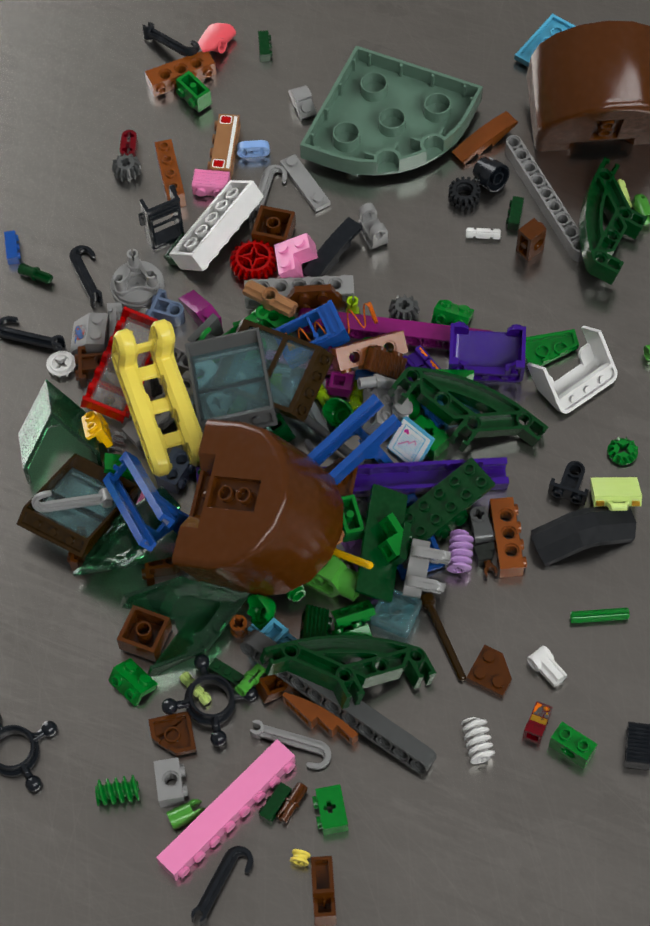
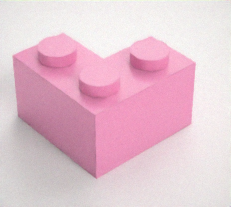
[274,233,318,278]

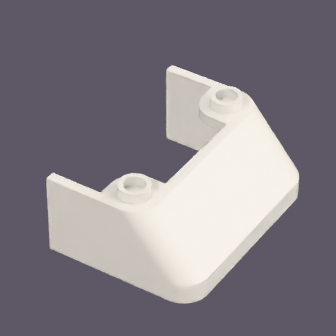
[526,326,618,414]

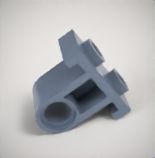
[145,289,185,327]

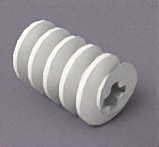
[461,717,495,764]

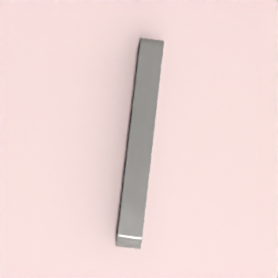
[505,135,583,262]

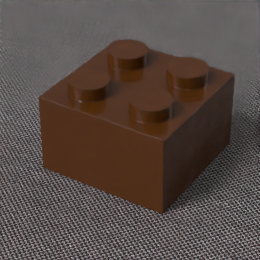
[251,205,296,249]
[117,605,172,662]

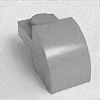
[288,85,317,121]

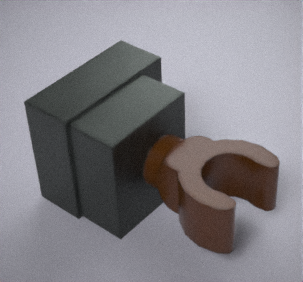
[473,542,498,579]

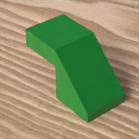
[378,513,404,563]

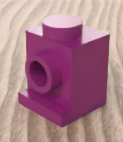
[325,371,354,400]

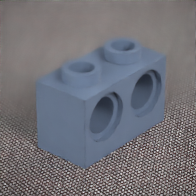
[155,447,196,494]

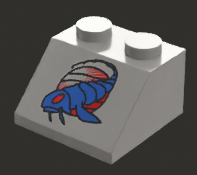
[70,313,109,355]

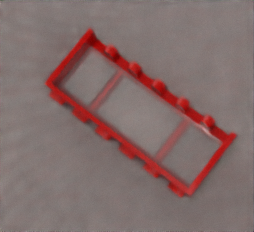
[80,306,158,424]

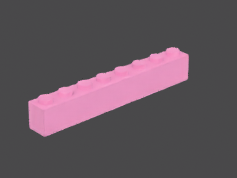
[156,739,296,881]

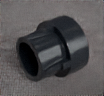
[473,157,510,192]

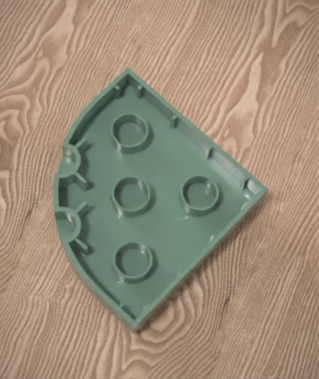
[300,46,483,176]

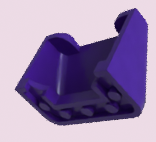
[448,322,526,383]

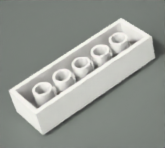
[169,180,264,271]

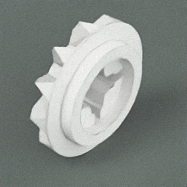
[46,351,76,378]

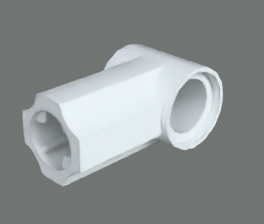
[527,646,567,687]

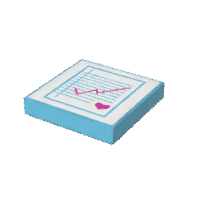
[387,416,435,462]

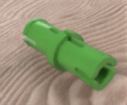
[235,663,266,697]

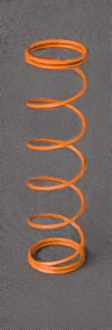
[285,301,378,352]

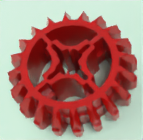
[229,239,277,281]

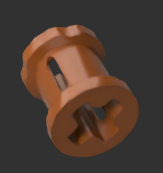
[229,614,248,639]

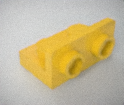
[81,411,113,448]

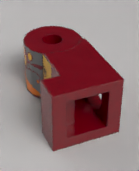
[523,701,553,744]

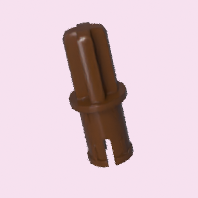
[275,782,308,824]

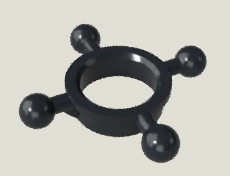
[161,654,258,747]
[0,714,58,792]

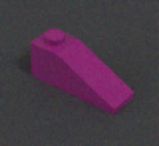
[178,290,223,329]

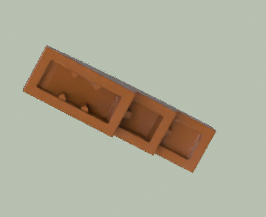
[452,111,518,165]
[282,692,358,746]

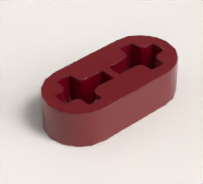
[120,130,138,157]

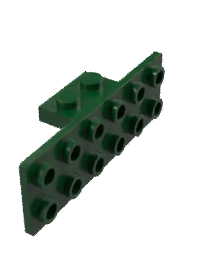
[404,458,495,550]
[355,484,412,603]

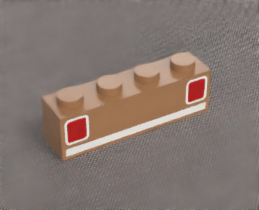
[207,114,241,180]

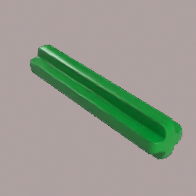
[570,607,630,623]

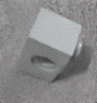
[154,757,188,808]

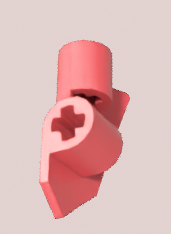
[198,23,236,53]

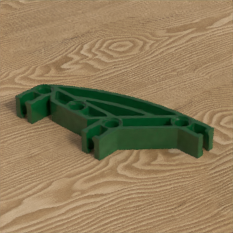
[579,157,648,285]
[387,367,548,452]
[259,635,436,709]

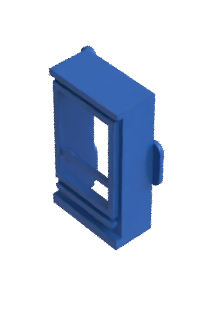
[272,300,350,369]

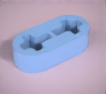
[237,140,270,158]

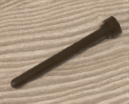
[418,593,466,681]

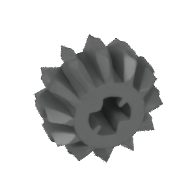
[112,153,142,183]
[389,294,420,321]

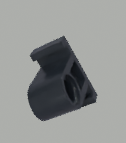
[548,461,589,505]

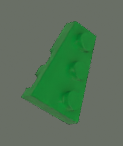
[525,329,579,373]

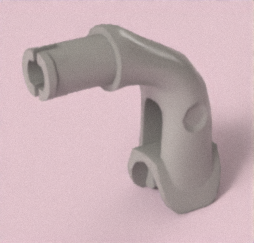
[357,374,413,420]

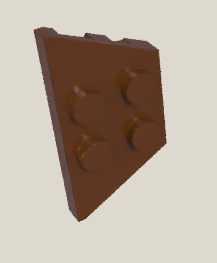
[286,284,347,313]

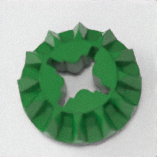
[607,437,638,465]

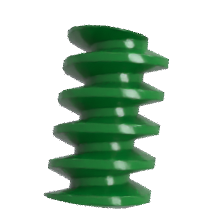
[95,775,140,806]

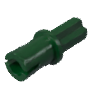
[18,263,53,284]

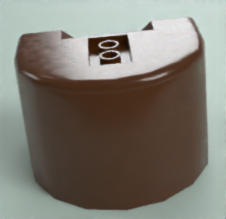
[526,21,650,151]
[172,419,344,596]

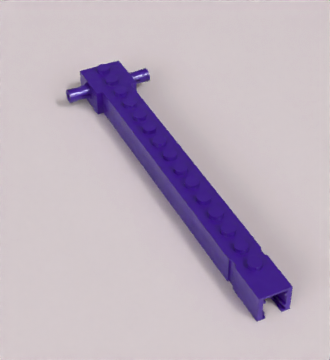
[196,457,509,497]

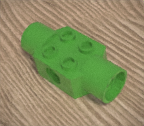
[305,555,360,601]

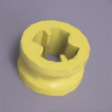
[290,849,311,866]

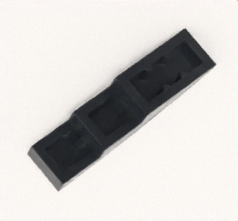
[303,216,362,277]

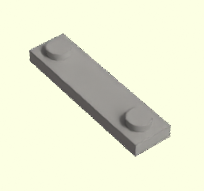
[280,154,331,213]

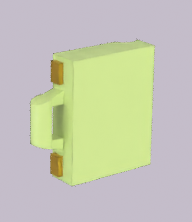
[590,477,642,511]

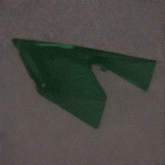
[18,379,103,484]
[73,486,181,576]
[121,576,251,677]

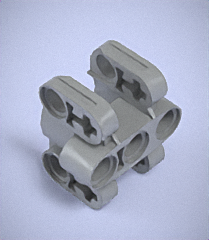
[402,538,451,599]

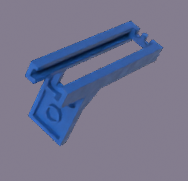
[308,394,402,485]
[102,451,189,553]

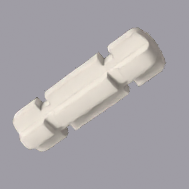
[466,227,501,239]

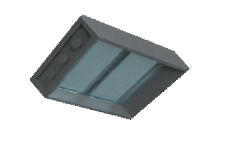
[185,327,278,433]

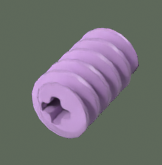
[447,529,474,574]

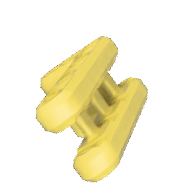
[111,319,203,477]

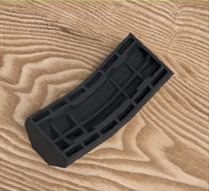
[531,507,636,567]

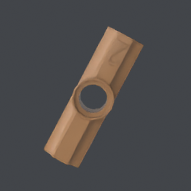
[243,280,298,318]

